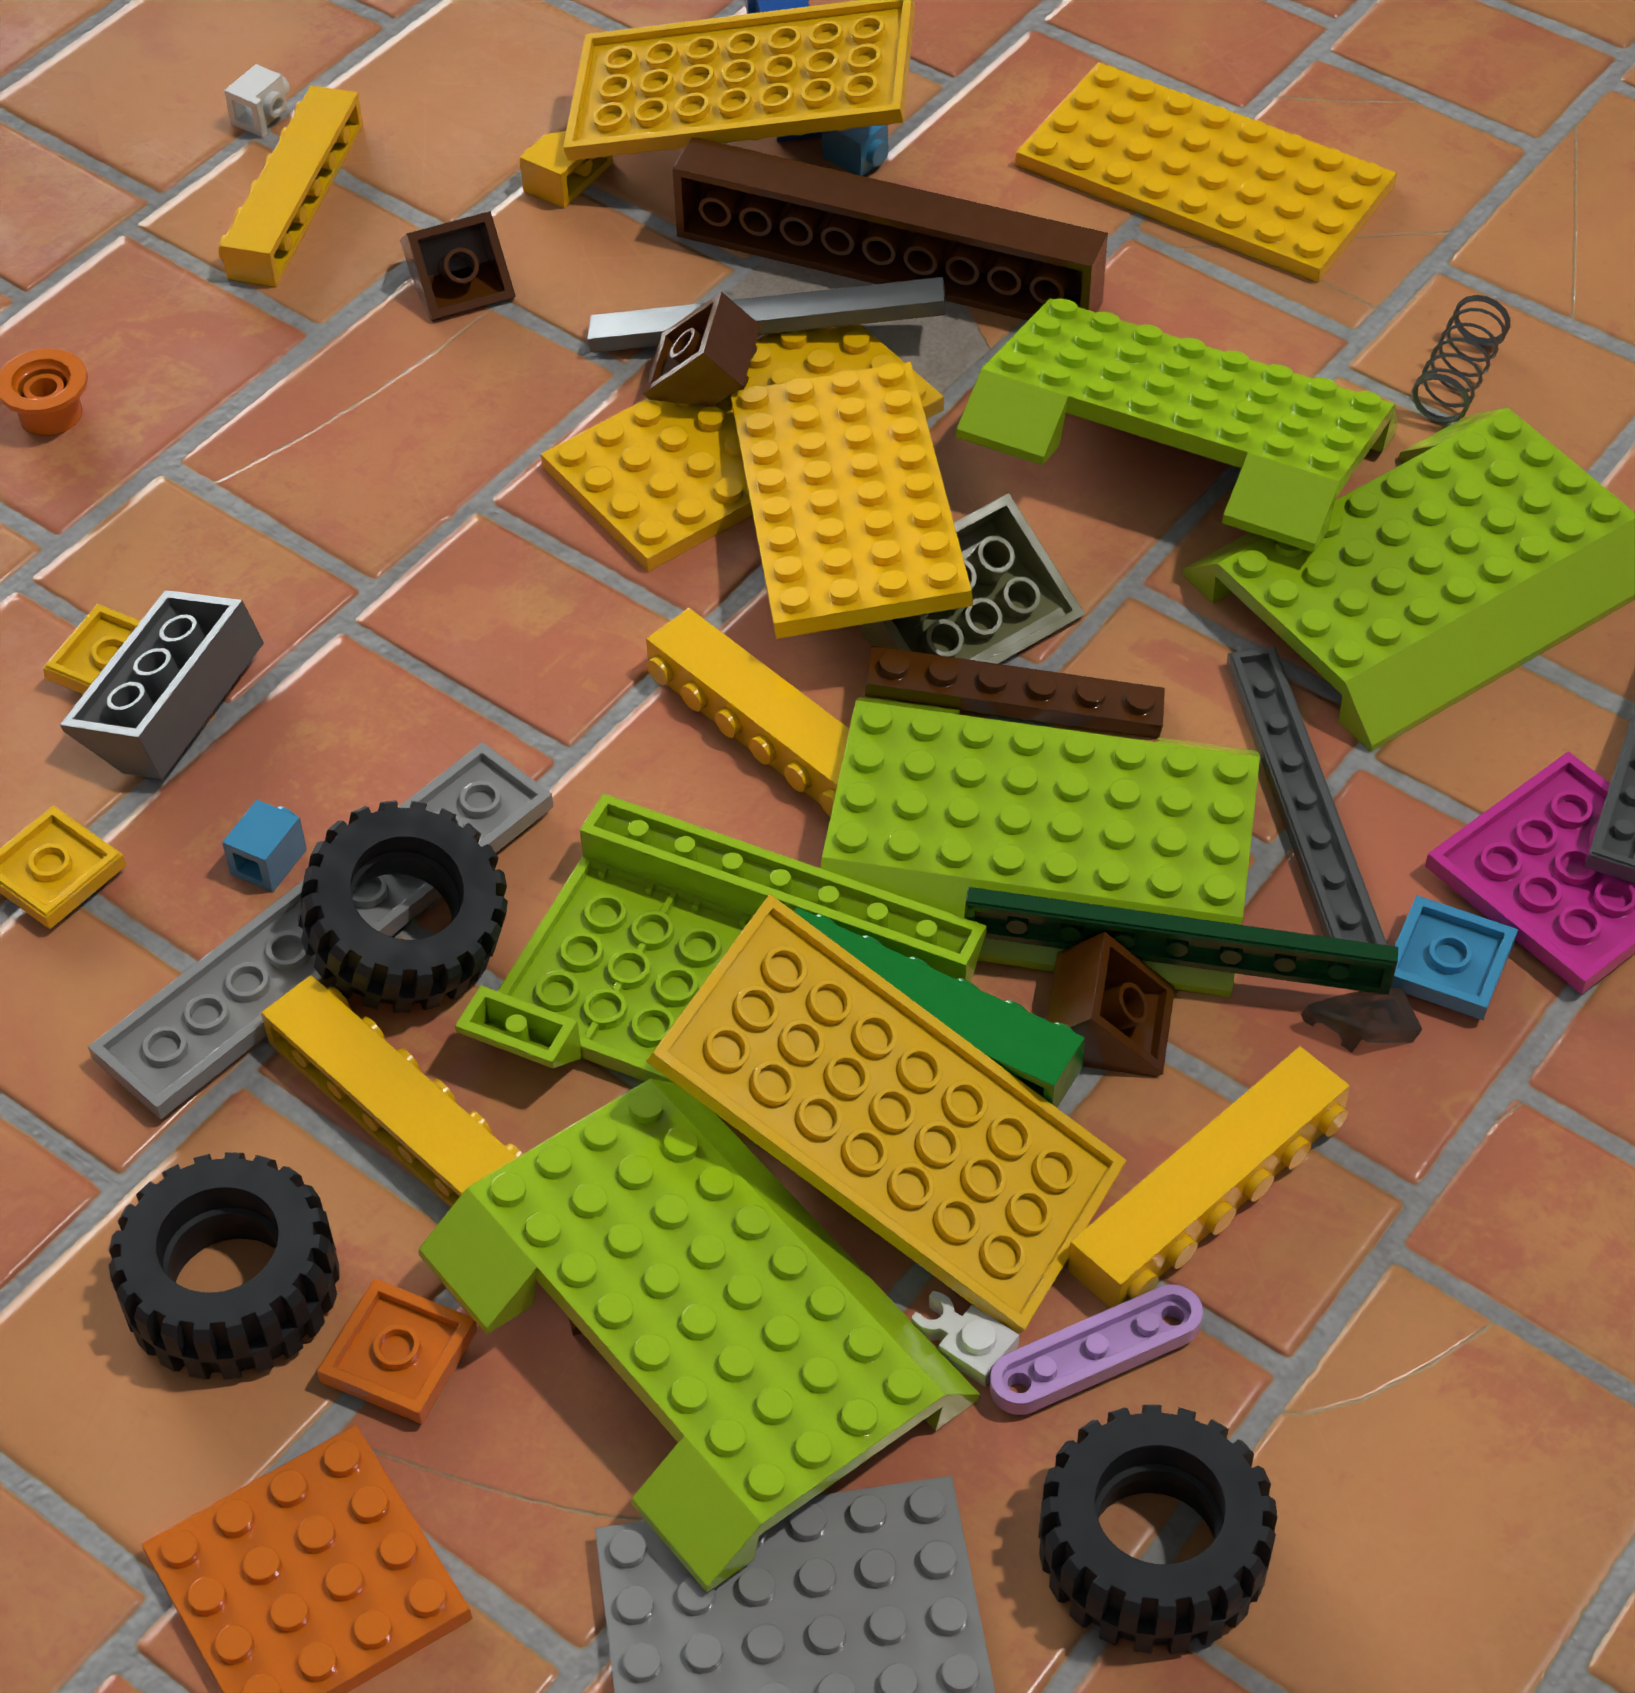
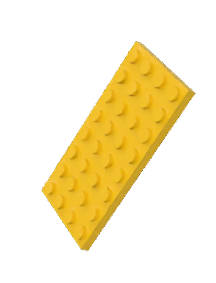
[563,0,915,161]
[1015,62,1397,283]
[541,324,944,572]
[730,362,973,639]
[646,894,1127,1334]

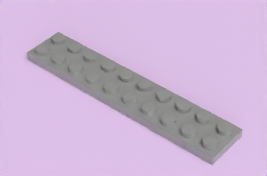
[88,742,554,1119]

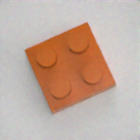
[317,1278,477,1424]

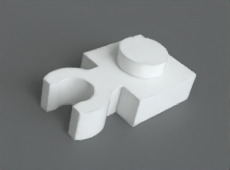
[912,1291,1019,1387]

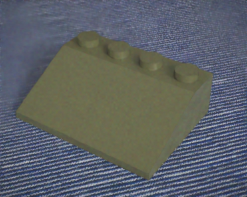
[857,493,1085,664]

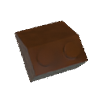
[400,211,516,321]
[643,292,761,407]
[1046,932,1175,1077]

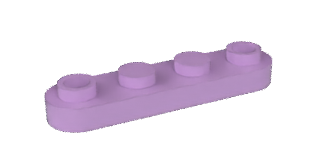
[990,1285,1203,1415]

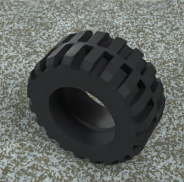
[298,800,508,1013]
[108,1152,340,1380]
[1038,1405,1277,1654]

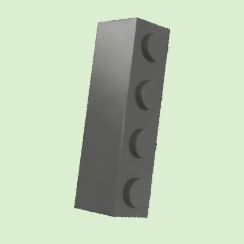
[60,590,264,780]

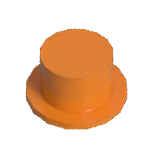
[0,348,88,436]

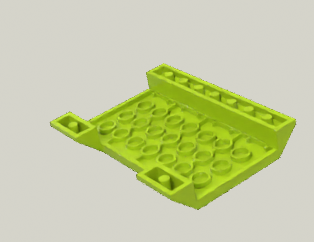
[955,299,1397,553]
[1182,407,1635,752]
[821,696,1260,998]
[455,793,987,1144]
[418,1079,980,1593]

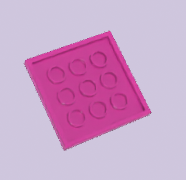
[1425,751,1635,994]

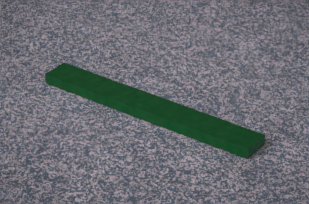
[964,887,1398,995]

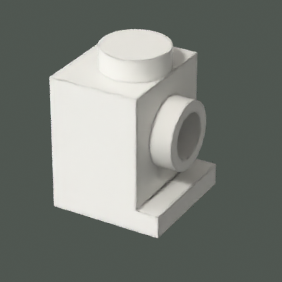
[224,64,290,138]

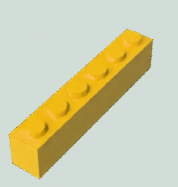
[218,85,363,287]
[646,608,849,817]
[261,975,523,1208]
[1068,1046,1350,1308]

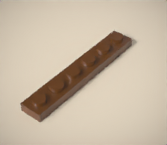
[864,646,1165,738]

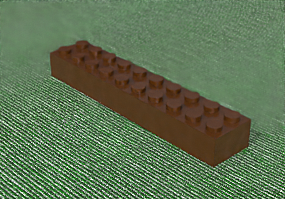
[672,138,1108,321]

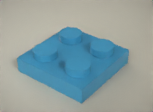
[1391,895,1518,1020]

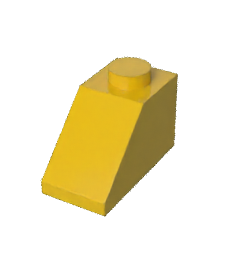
[519,131,614,208]

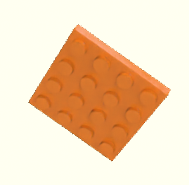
[141,1424,473,1693]

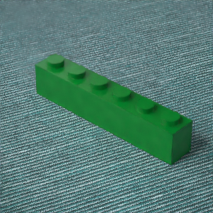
[794,907,1085,1108]

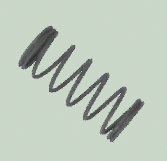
[1411,295,1511,423]

